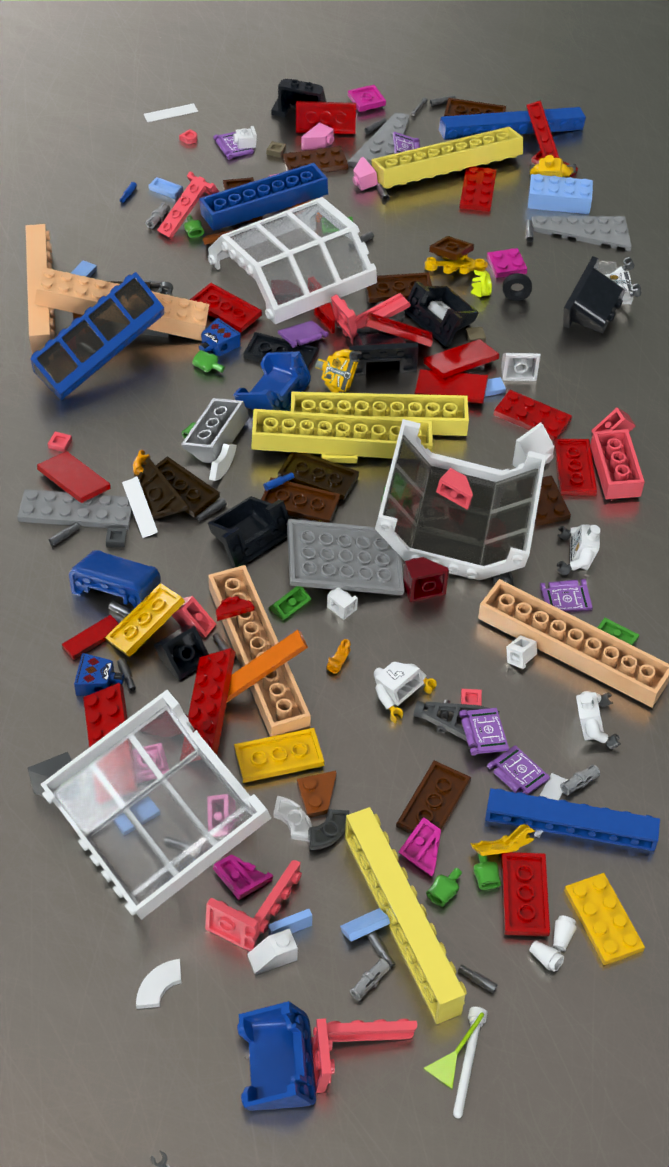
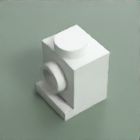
[233,126,257,149]
[327,588,358,620]
[506,635,537,669]

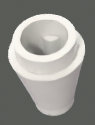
[553,916,577,951]
[529,941,564,972]

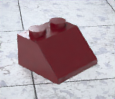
[403,557,449,602]

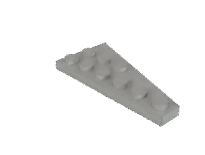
[348,113,410,167]
[531,216,632,252]

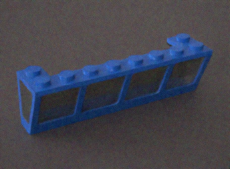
[30,272,164,401]

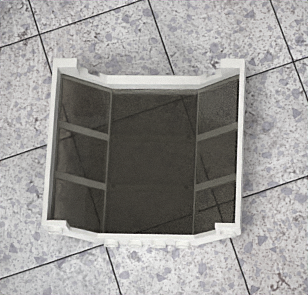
[375,419,546,581]

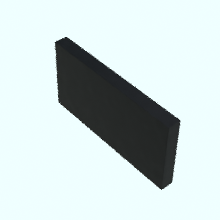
[243,332,319,370]

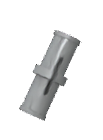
[145,203,170,229]
[560,764,600,795]
[350,959,391,1001]

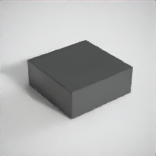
[105,528,127,547]

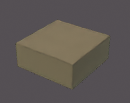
[266,141,286,158]
[466,327,486,343]

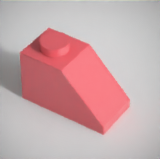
[591,407,636,433]
[436,468,473,510]
[172,596,217,638]

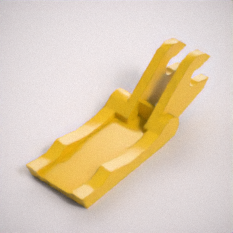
[470,824,535,856]

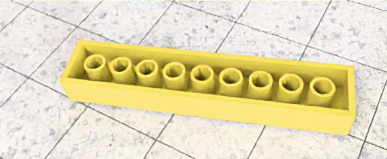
[371,127,523,188]
[291,392,469,436]
[251,409,433,460]
[345,807,467,1024]

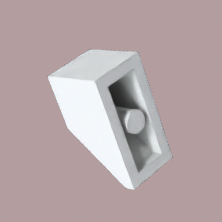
[247,929,298,975]

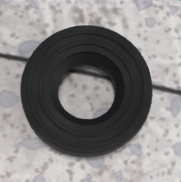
[502,273,532,301]

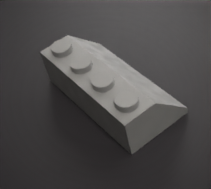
[181,398,249,463]

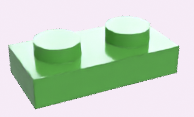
[597,617,639,646]

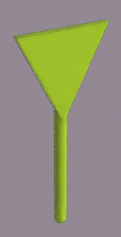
[423,1012,484,1090]

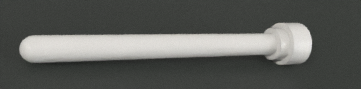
[453,1007,488,1118]

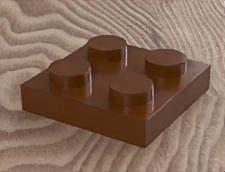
[429,236,474,261]

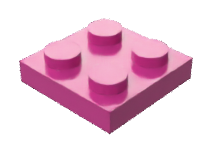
[348,85,386,112]
[487,248,528,278]

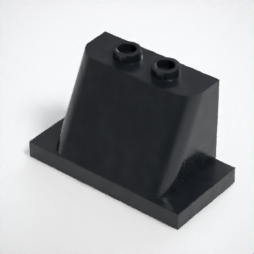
[271,79,326,117]
[563,256,625,333]
[403,282,479,347]
[349,333,419,376]
[208,496,290,568]

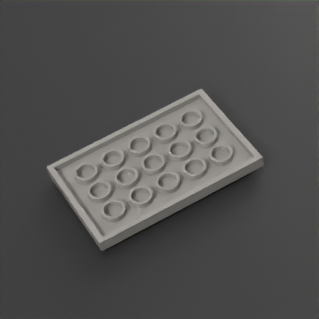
[287,519,404,595]

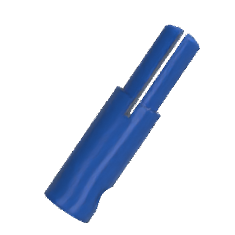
[120,182,137,203]
[263,472,294,491]

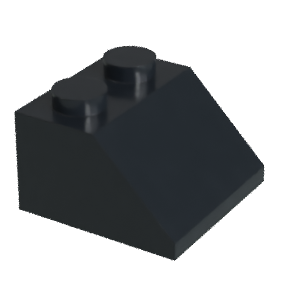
[154,625,209,680]

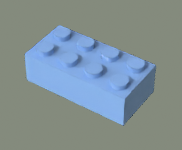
[528,174,593,214]

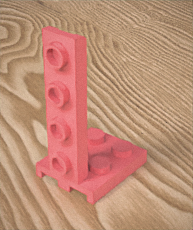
[157,171,219,239]
[331,293,411,344]
[205,860,302,952]
[311,1019,417,1093]

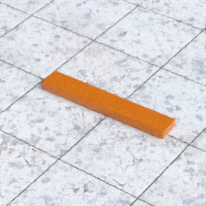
[227,630,308,702]

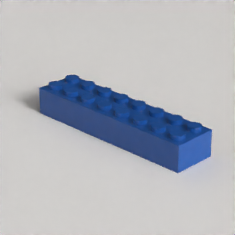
[199,163,328,231]

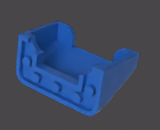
[233,352,311,411]
[69,550,161,608]
[237,1001,316,1111]

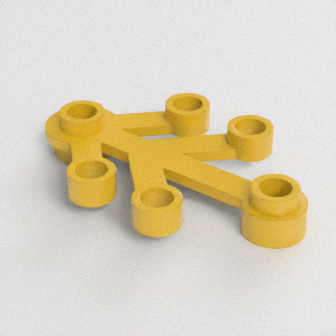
[425,254,488,274]

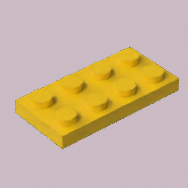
[105,583,185,657]
[234,728,324,783]
[564,873,645,966]

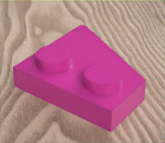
[398,817,441,878]
[213,854,273,900]

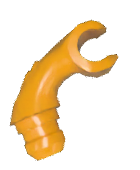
[133,450,150,476]
[326,639,351,674]

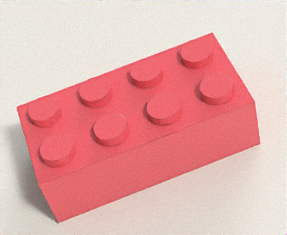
[590,429,645,499]

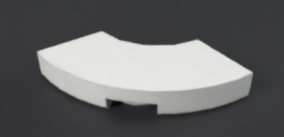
[209,444,237,481]
[273,796,312,842]
[136,959,181,1009]

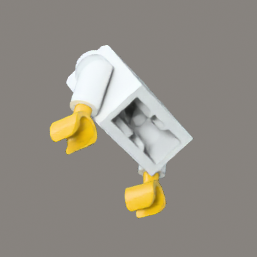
[374,662,437,723]

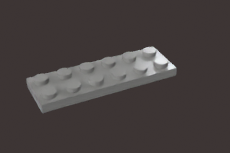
[17,489,133,530]

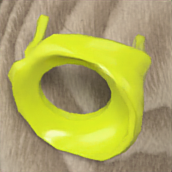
[471,270,492,297]

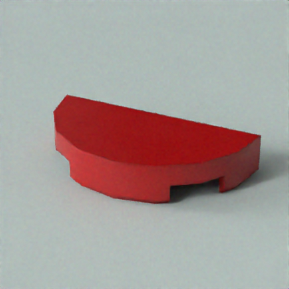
[216,596,255,621]

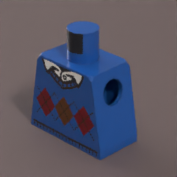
[199,318,241,356]
[74,653,124,696]

